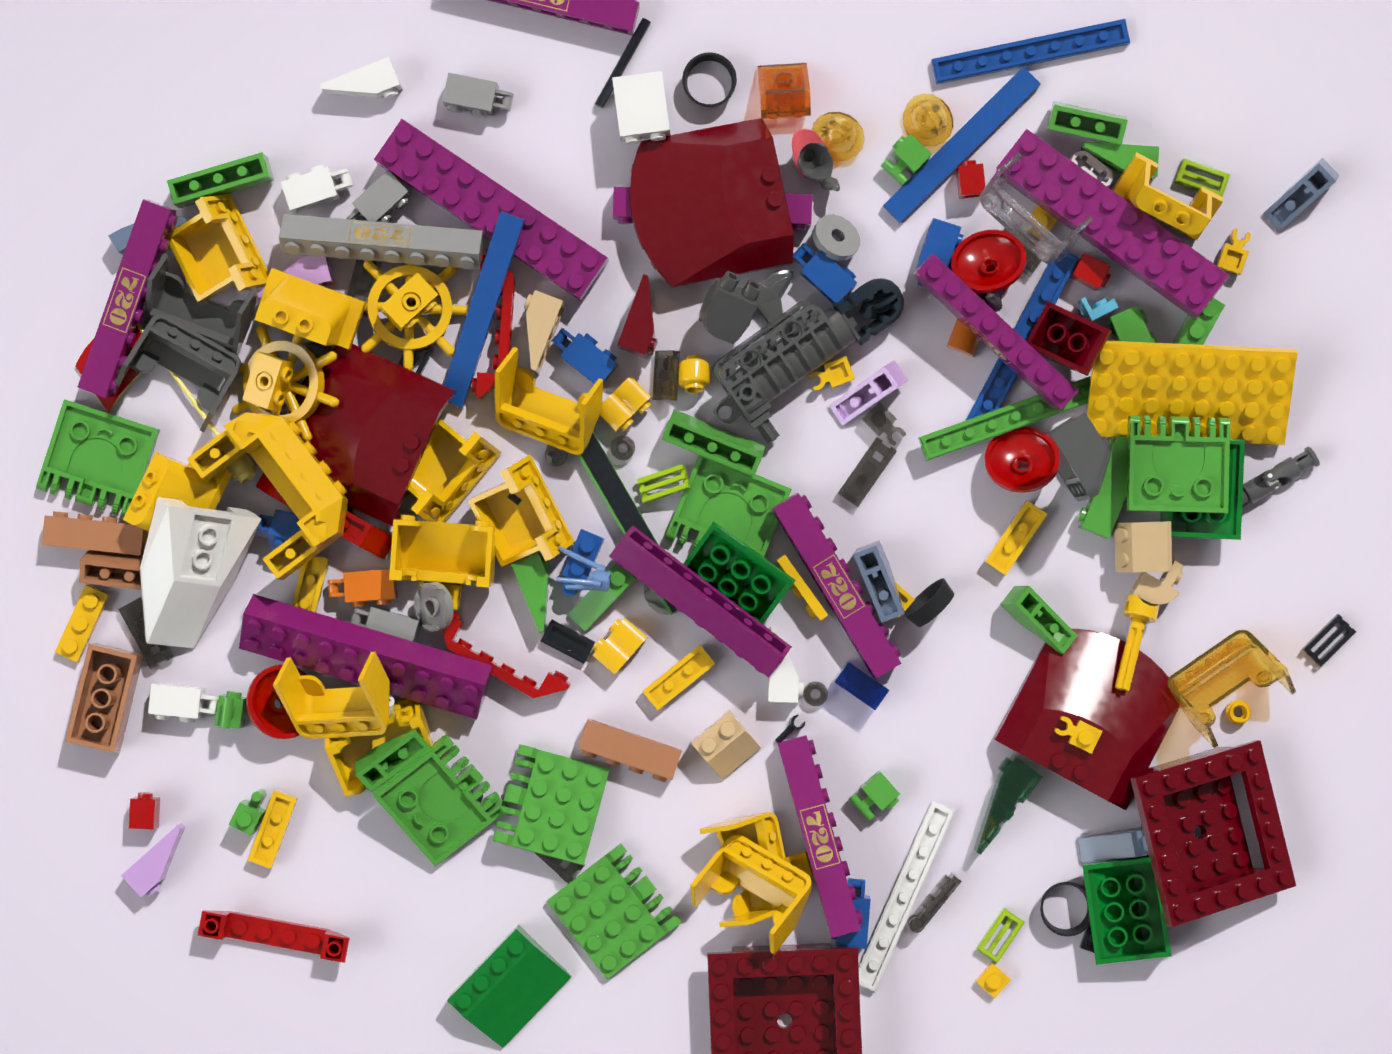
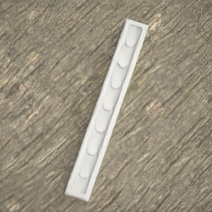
[859,801,955,993]

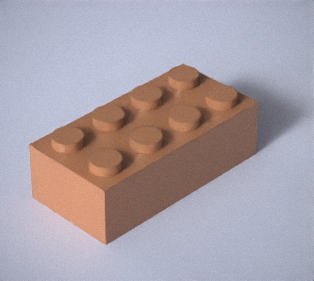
[65,643,144,753]

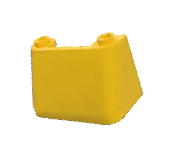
[389,514,495,588]
[325,698,434,797]

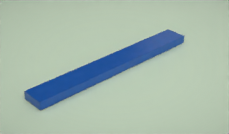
[931,19,1130,85]
[883,66,1041,223]
[444,211,526,408]
[966,247,1080,420]

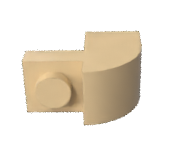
[1129,561,1184,605]

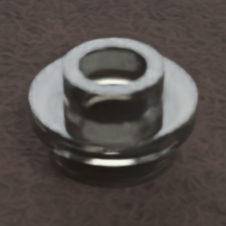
[611,436,635,460]
[803,681,828,706]

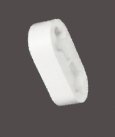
[1070,151,1113,186]

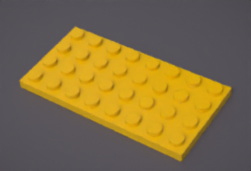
[1087,341,1298,445]

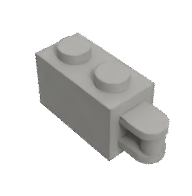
[442,72,514,118]
[346,170,411,223]
[350,606,422,642]

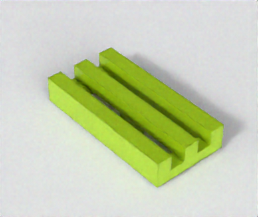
[1174,158,1230,197]
[637,464,691,504]
[976,907,1025,963]

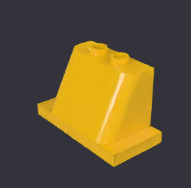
[1112,152,1223,240]
[167,194,270,302]
[255,268,367,349]
[408,418,502,522]
[123,452,233,532]
[468,454,575,567]

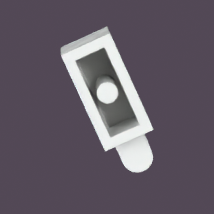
[281,165,354,214]
[148,683,219,723]

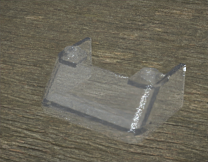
[980,153,1093,265]

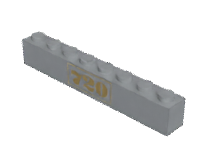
[279,214,483,270]

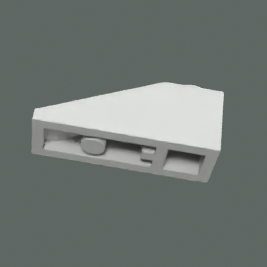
[320,57,403,99]
[768,626,804,703]

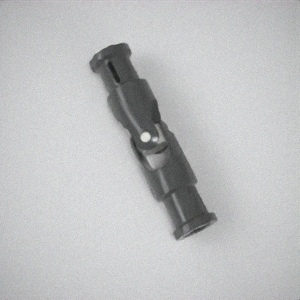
[1242,447,1320,507]

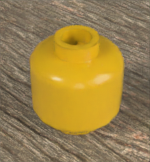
[677,355,710,393]

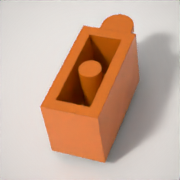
[328,569,398,607]

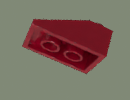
[617,274,658,359]
[1026,301,1112,376]

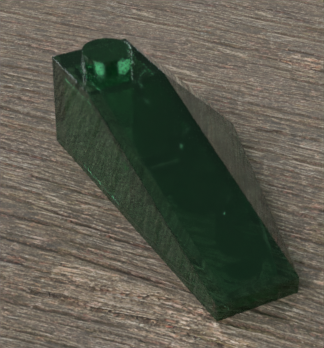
[974,755,1043,855]

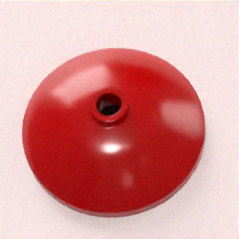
[951,230,1027,293]
[985,427,1060,493]
[246,665,307,739]

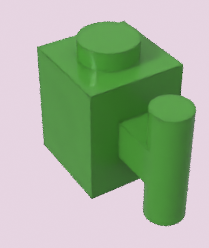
[881,133,932,186]
[215,691,247,729]
[849,770,900,821]
[228,789,267,836]

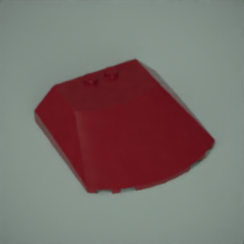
[629,118,794,288]
[288,344,457,526]
[993,629,1183,810]

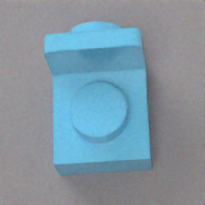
[1077,297,1119,322]

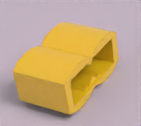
[600,376,652,432]
[592,618,648,675]

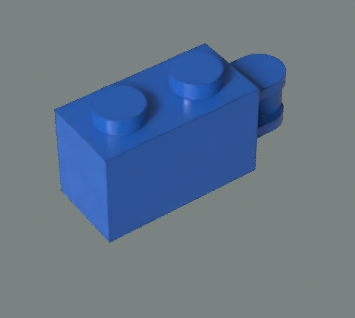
[916,218,964,287]
[793,243,857,305]
[551,328,618,384]
[255,509,318,557]
[562,529,605,596]
[831,878,871,949]

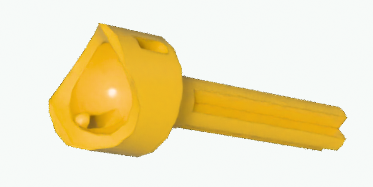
[1115,594,1160,691]

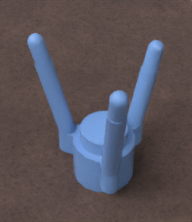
[556,547,611,592]

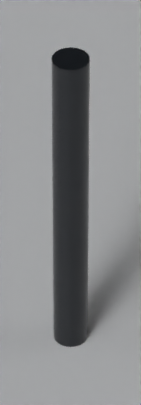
[595,18,651,109]

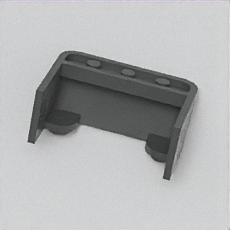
[144,253,258,355]
[115,314,241,433]
[1046,413,1112,501]

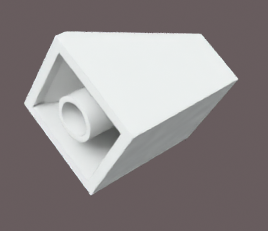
[612,71,670,145]

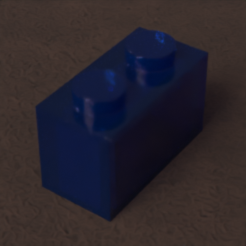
[833,661,889,710]

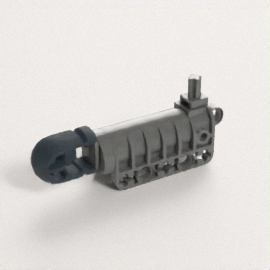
[712,278,904,444]

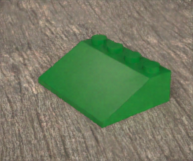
[1160,439,1245,540]
[683,521,796,624]
[1082,855,1171,965]
[447,924,572,1048]

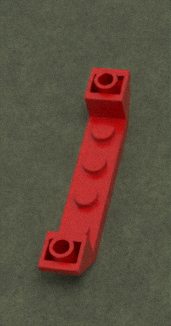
[472,248,516,399]
[255,472,392,560]
[442,611,571,698]
[197,910,350,963]

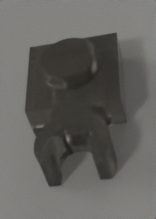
[861,402,906,446]

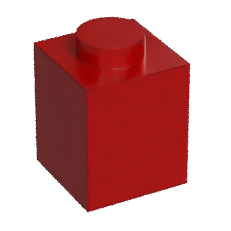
[956,160,986,199]
[1070,253,1111,291]
[129,792,160,830]

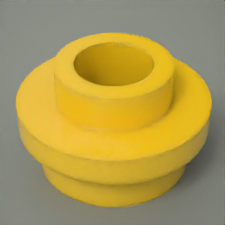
[1225,700,1251,725]

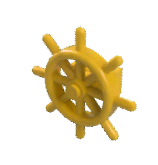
[361,261,469,370]
[232,325,339,442]

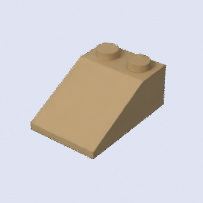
[524,290,566,374]

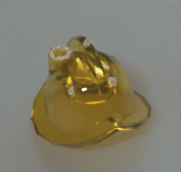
[903,94,954,146]
[812,112,865,162]

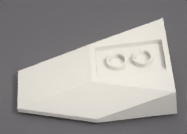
[140,497,261,648]

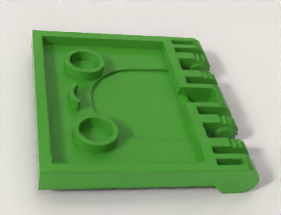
[36,399,160,517]
[1126,415,1230,513]
[665,455,792,557]
[372,735,509,866]
[492,744,610,866]
[547,843,682,980]

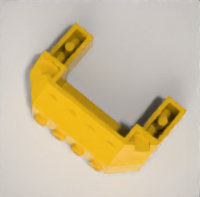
[187,412,348,581]

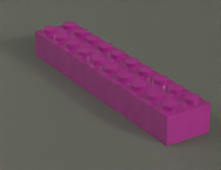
[374,118,609,301]
[996,129,1229,320]
[239,594,493,720]

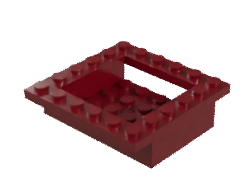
[1130,740,1296,927]
[707,943,862,1054]

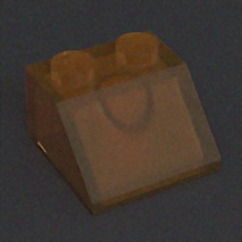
[758,63,811,119]

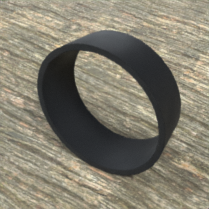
[682,52,737,107]
[904,578,954,627]
[1040,882,1090,937]

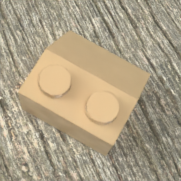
[1114,521,1172,573]
[691,710,761,779]

